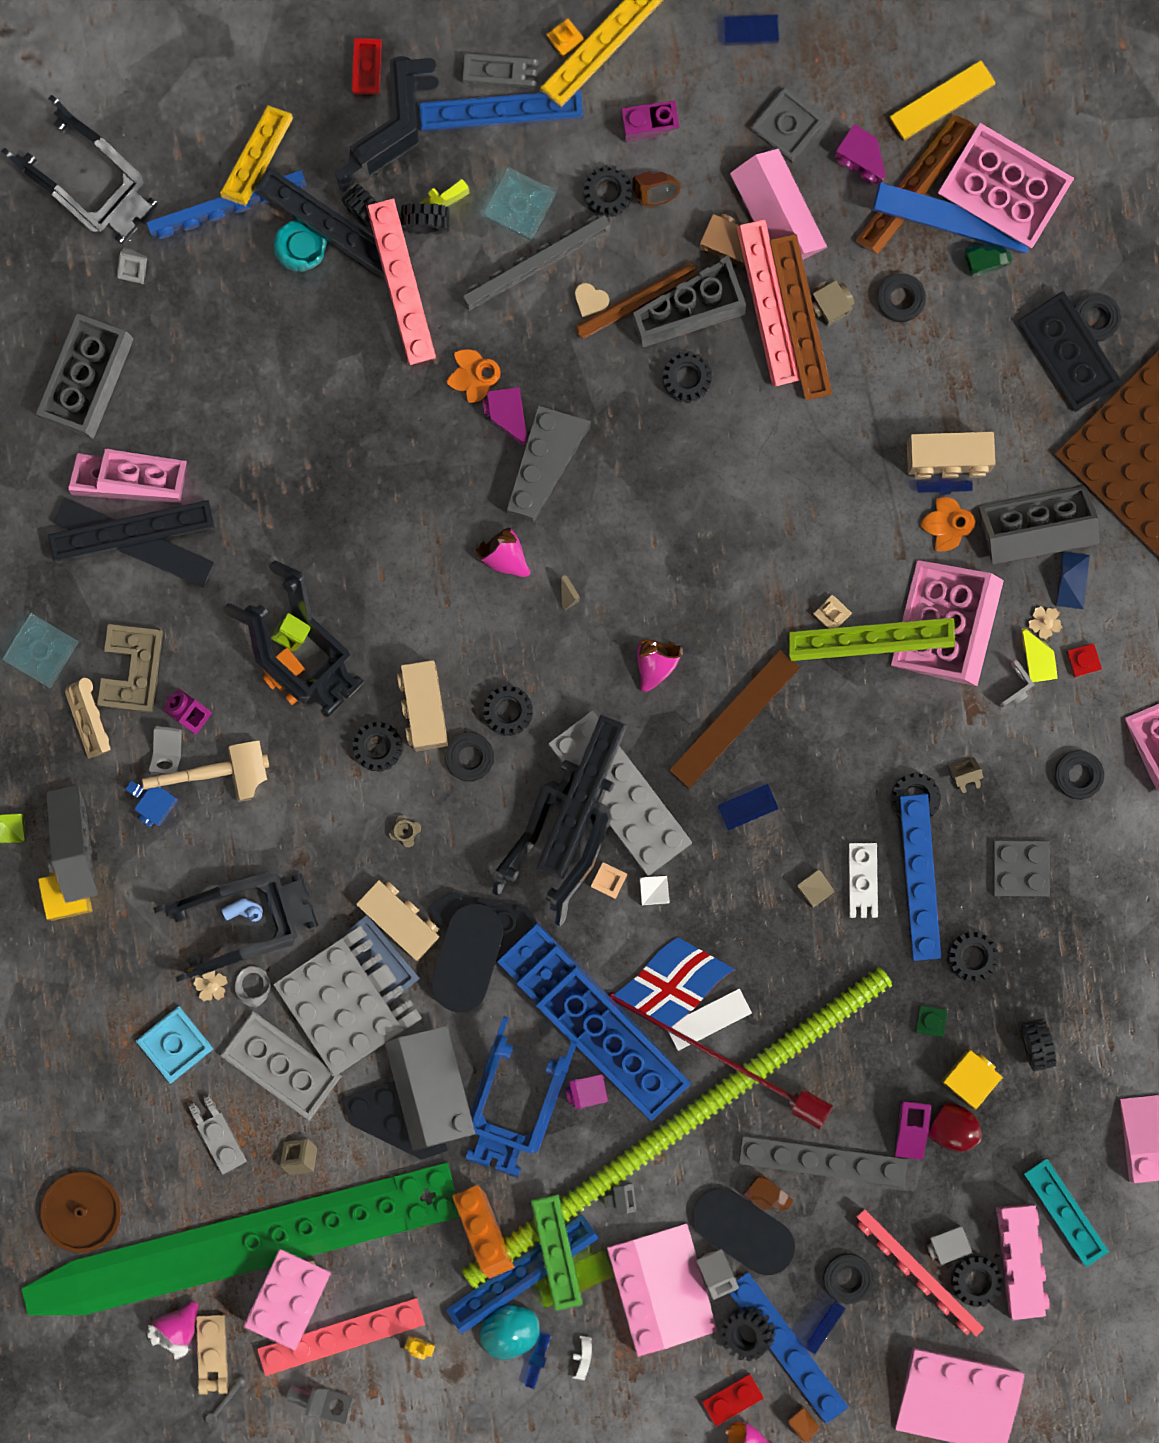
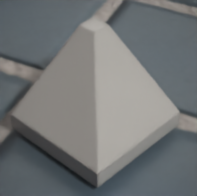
[117,247,148,284]

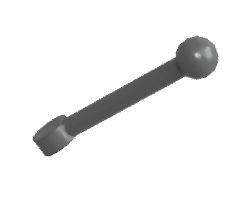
[205,1376,246,1425]

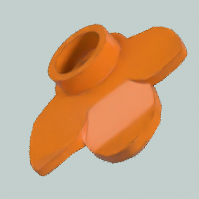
[447,350,500,403]
[920,497,975,552]

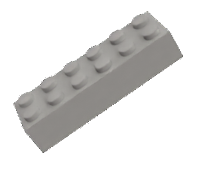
[549,711,693,877]

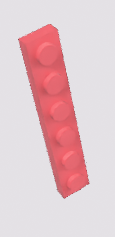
[366,198,436,365]
[736,219,801,386]
[855,1208,984,1336]
[257,1298,425,1376]

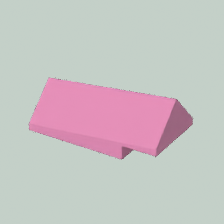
[730,149,827,266]
[69,449,186,503]

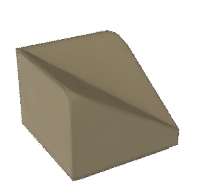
[796,869,835,908]
[280,1138,317,1175]

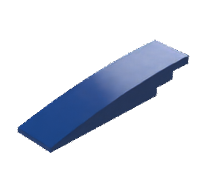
[497,922,691,1121]

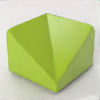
[271,613,310,652]
[0,814,25,844]

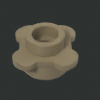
[389,815,421,847]

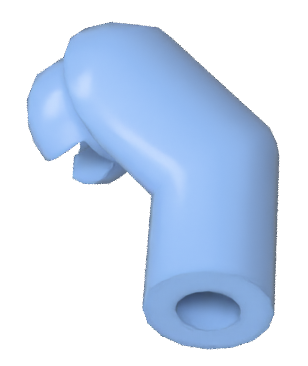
[221,898,263,922]

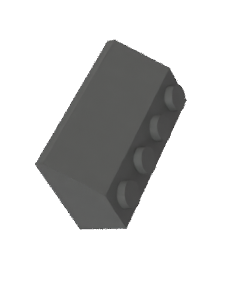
[979,486,1100,564]

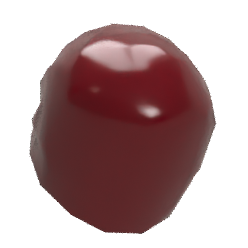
[928,1102,982,1153]

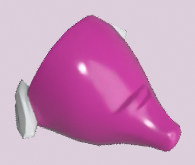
[147,1301,199,1359]

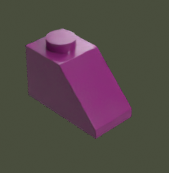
[483,387,527,446]

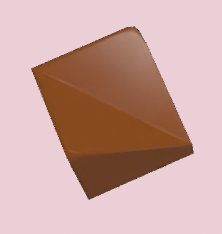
[787,1406,819,1443]

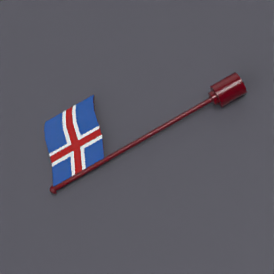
[608,937,833,1130]

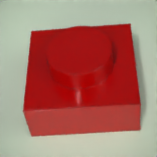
[1067,643,1102,678]

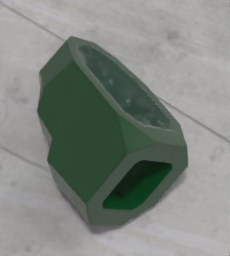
[964,244,1012,277]

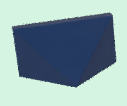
[1056,552,1090,610]

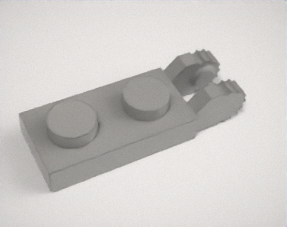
[188,1094,247,1175]

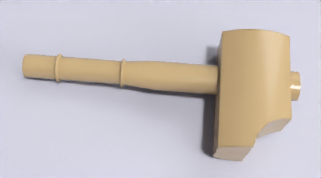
[141,741,269,802]

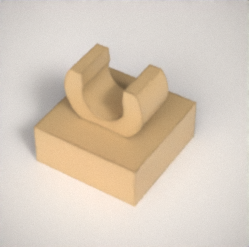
[813,594,852,629]

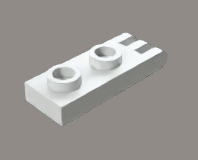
[849,843,878,918]

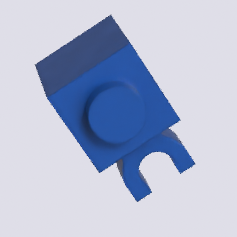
[125,781,178,827]

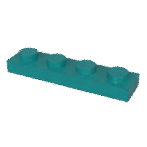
[1023,1158,1109,1267]

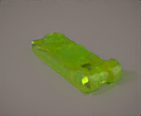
[534,1250,615,1308]

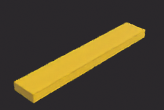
[541,0,663,108]

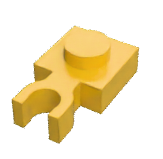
[405,1335,436,1359]

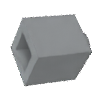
[926,1225,972,1265]
[697,1249,739,1300]

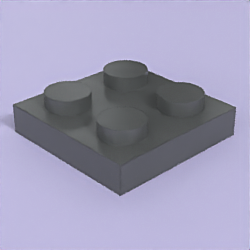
[993,841,1050,897]

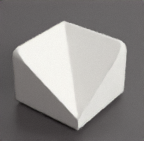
[640,876,669,906]

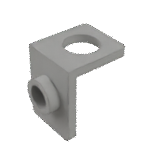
[1000,659,1035,708]
[149,726,182,776]

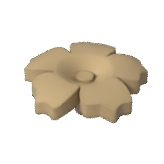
[1029,606,1062,640]
[193,971,228,1001]

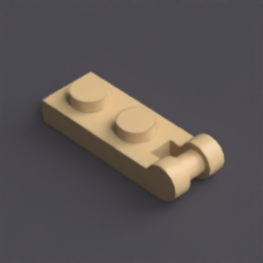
[65,678,111,759]
[197,1314,228,1395]

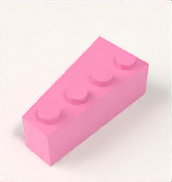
[996,1203,1049,1320]

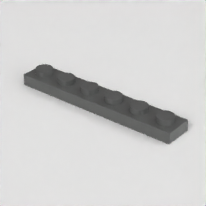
[463,215,610,311]
[739,1136,908,1187]

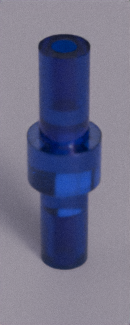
[917,478,973,495]
[525,1332,552,1389]

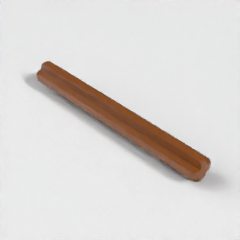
[575,263,698,339]

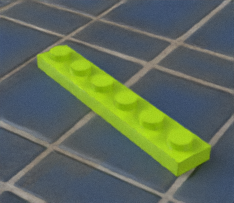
[790,618,955,661]

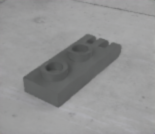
[463,54,538,88]

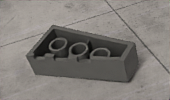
[633,255,746,348]
[507,406,591,522]
[43,785,98,903]

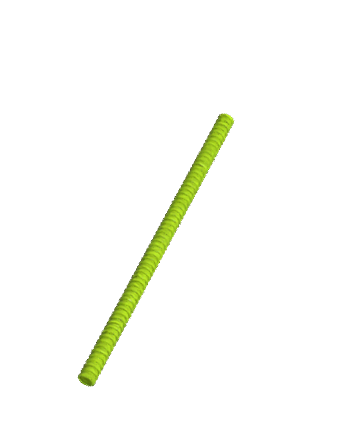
[462,966,892,1288]

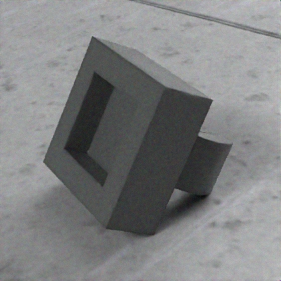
[604,1184,637,1215]

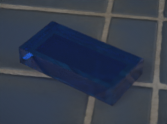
[724,14,779,46]
[717,784,779,831]
[805,1302,846,1355]

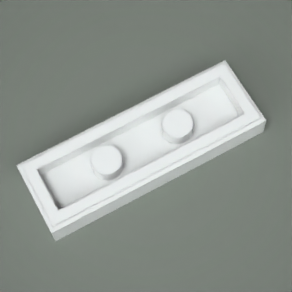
[669,989,752,1051]

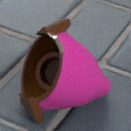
[475,527,531,577]
[637,639,683,692]

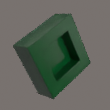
[915,1006,948,1037]

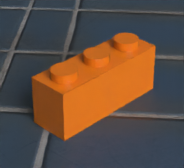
[453,1185,515,1279]

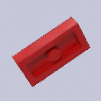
[352,38,382,95]
[702,1373,764,1426]

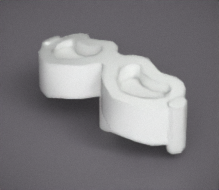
[573,1335,592,1380]

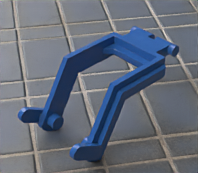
[465,1016,577,1178]

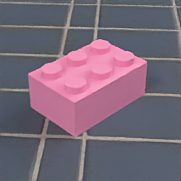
[244,1249,331,1350]

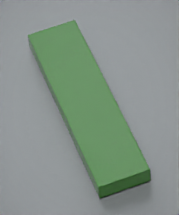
[531,1195,583,1311]

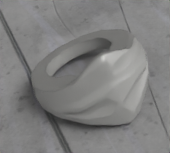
[235,966,271,1008]

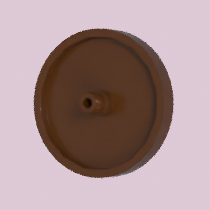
[41,1172,122,1253]

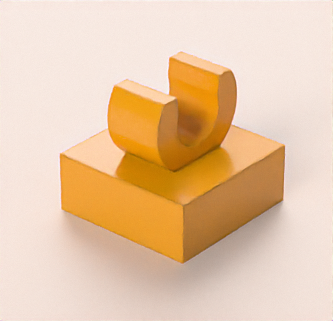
[547,18,585,58]

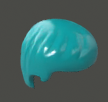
[273,221,327,272]
[480,1305,539,1360]

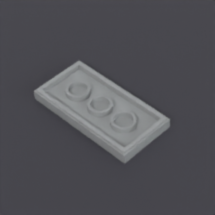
[220,1011,342,1121]

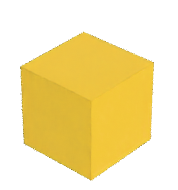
[38,872,93,921]
[940,1050,1003,1109]

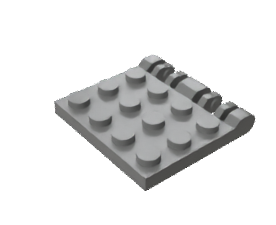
[274,926,422,1077]

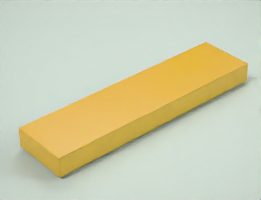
[889,61,996,141]
[220,105,293,206]

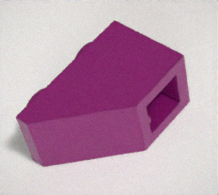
[621,100,680,143]
[835,124,886,185]
[566,1074,608,1109]
[895,1101,931,1160]

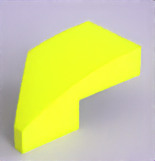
[420,179,469,207]
[1022,628,1057,682]

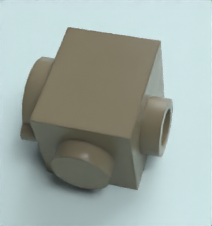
[811,281,855,327]

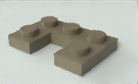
[97,624,163,713]

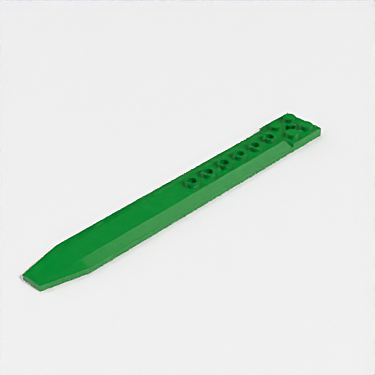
[21,1162,460,1316]

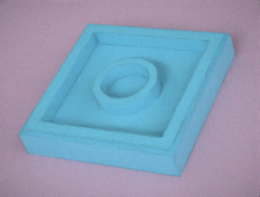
[136,1006,214,1084]

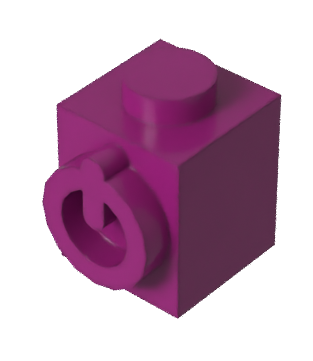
[163,688,212,734]

